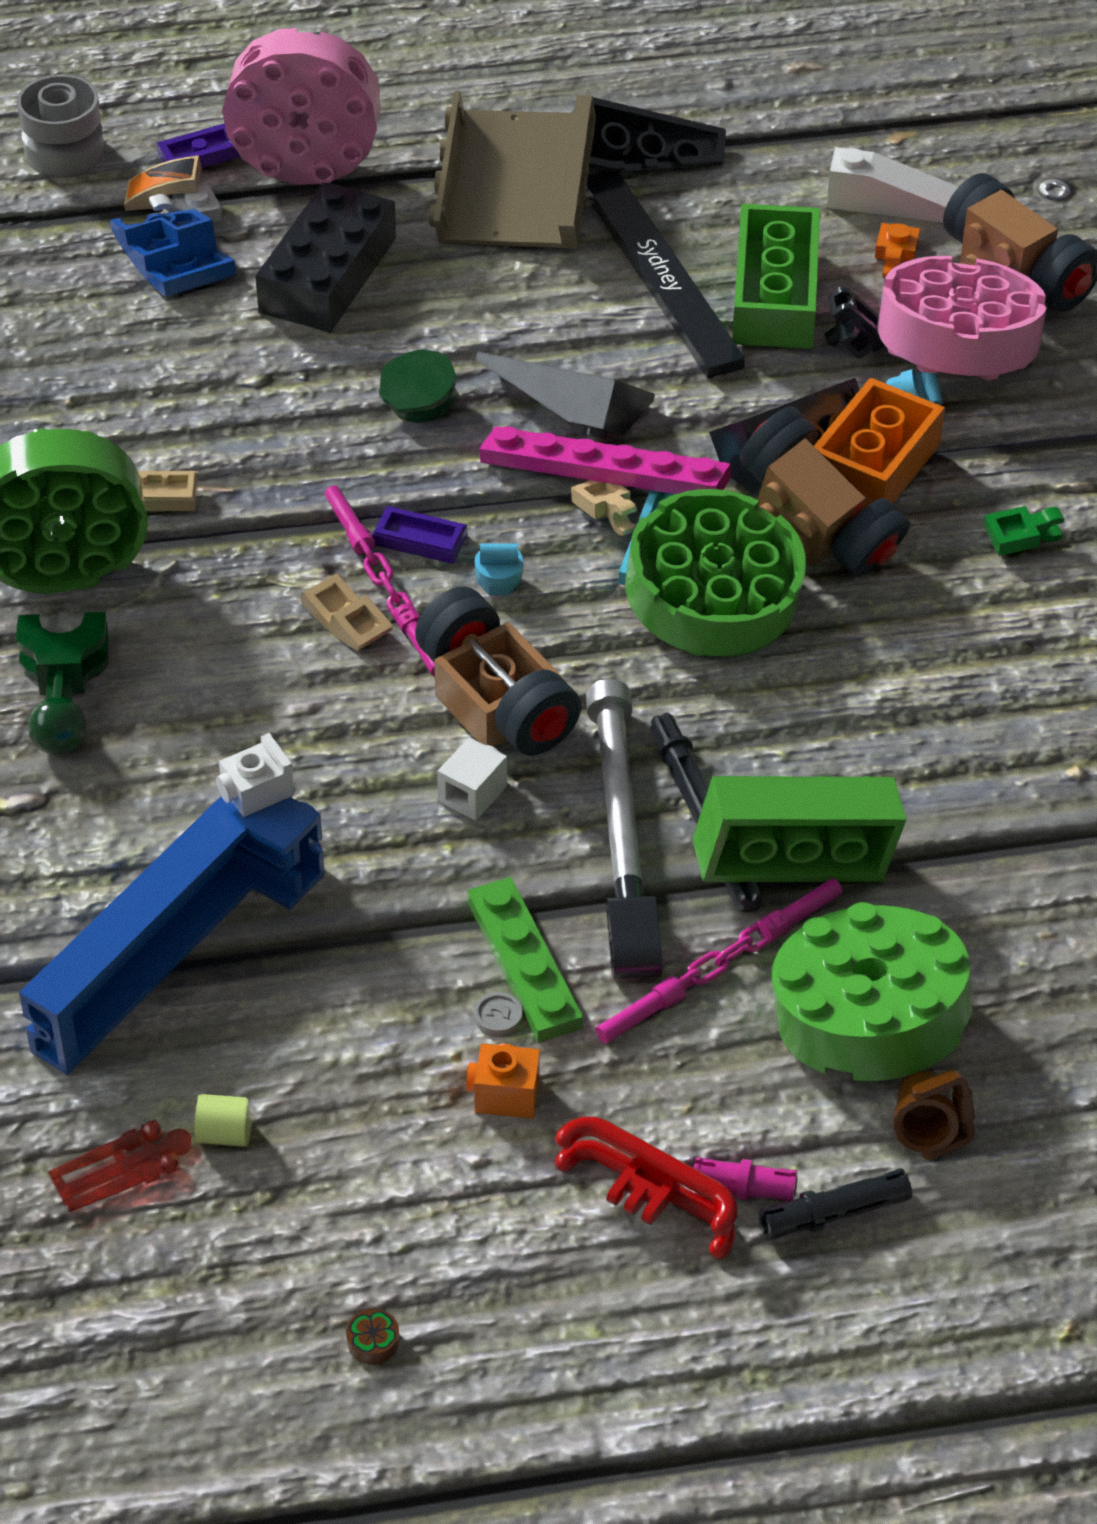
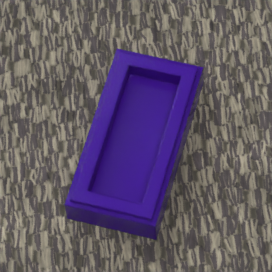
[372,506,468,564]

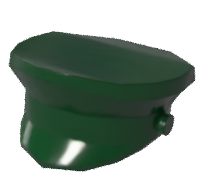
[379,349,457,422]

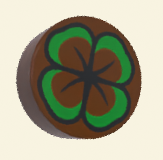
[346,1309,400,1364]

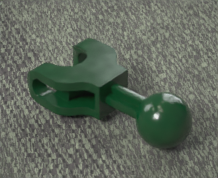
[15,611,109,755]

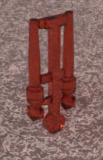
[48,1119,192,1212]

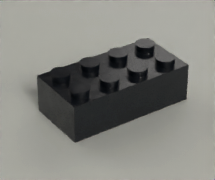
[255,182,396,333]

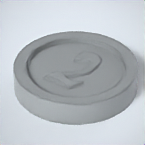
[474,992,523,1036]

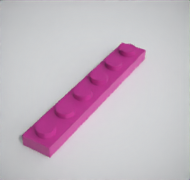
[479,426,731,494]

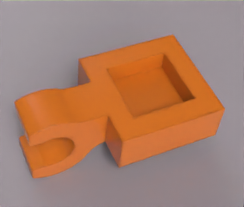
[875,223,920,277]

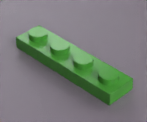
[467,877,583,1043]

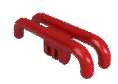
[555,1117,737,1259]

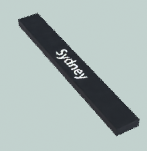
[586,171,745,379]

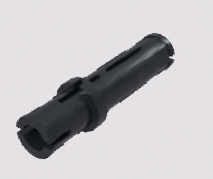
[758,1168,912,1241]

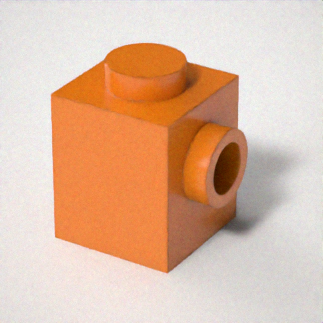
[466,1043,540,1119]

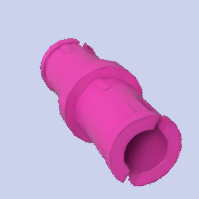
[694,1157,798,1202]

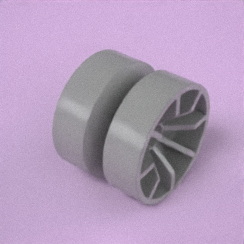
[17,74,105,177]

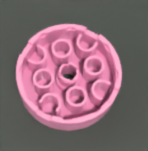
[878,256,1047,380]

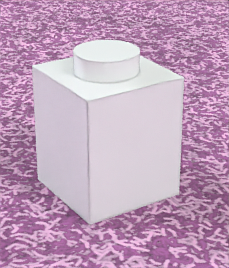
[437,737,507,821]

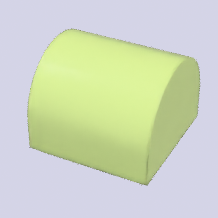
[194,1094,252,1147]

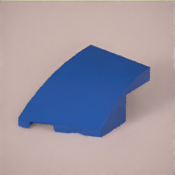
[110,209,237,297]

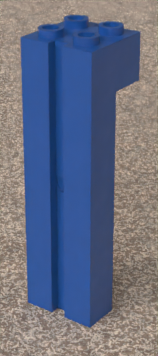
[19,796,325,1075]

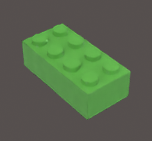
[732,204,820,349]
[692,776,907,882]

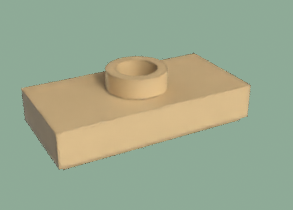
[138,471,199,511]

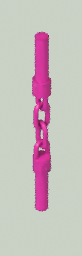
[324,485,435,677]
[595,878,842,1044]

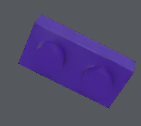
[156,123,241,168]

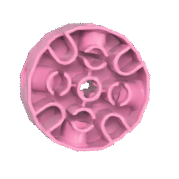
[222,28,381,185]

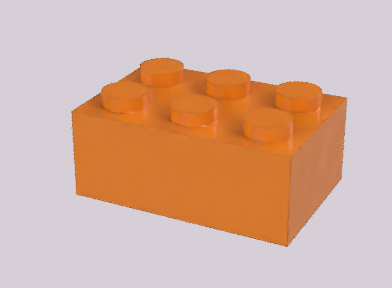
[814,377,945,510]

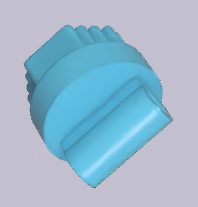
[886,369,943,405]
[475,543,524,595]

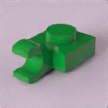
[984,506,1064,556]

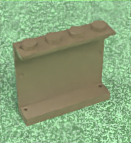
[429,91,596,248]

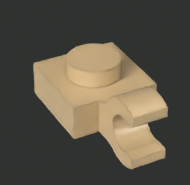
[571,480,636,536]

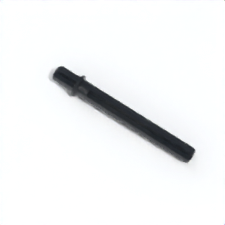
[650,713,762,912]

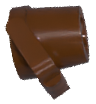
[893,1069,975,1159]

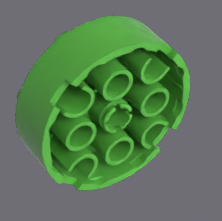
[0,428,148,594]
[625,489,806,657]
[772,902,973,1081]

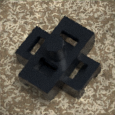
[824,287,885,359]

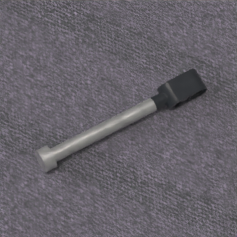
[586,679,662,979]

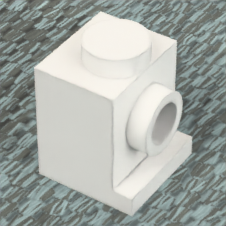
[216,733,294,817]

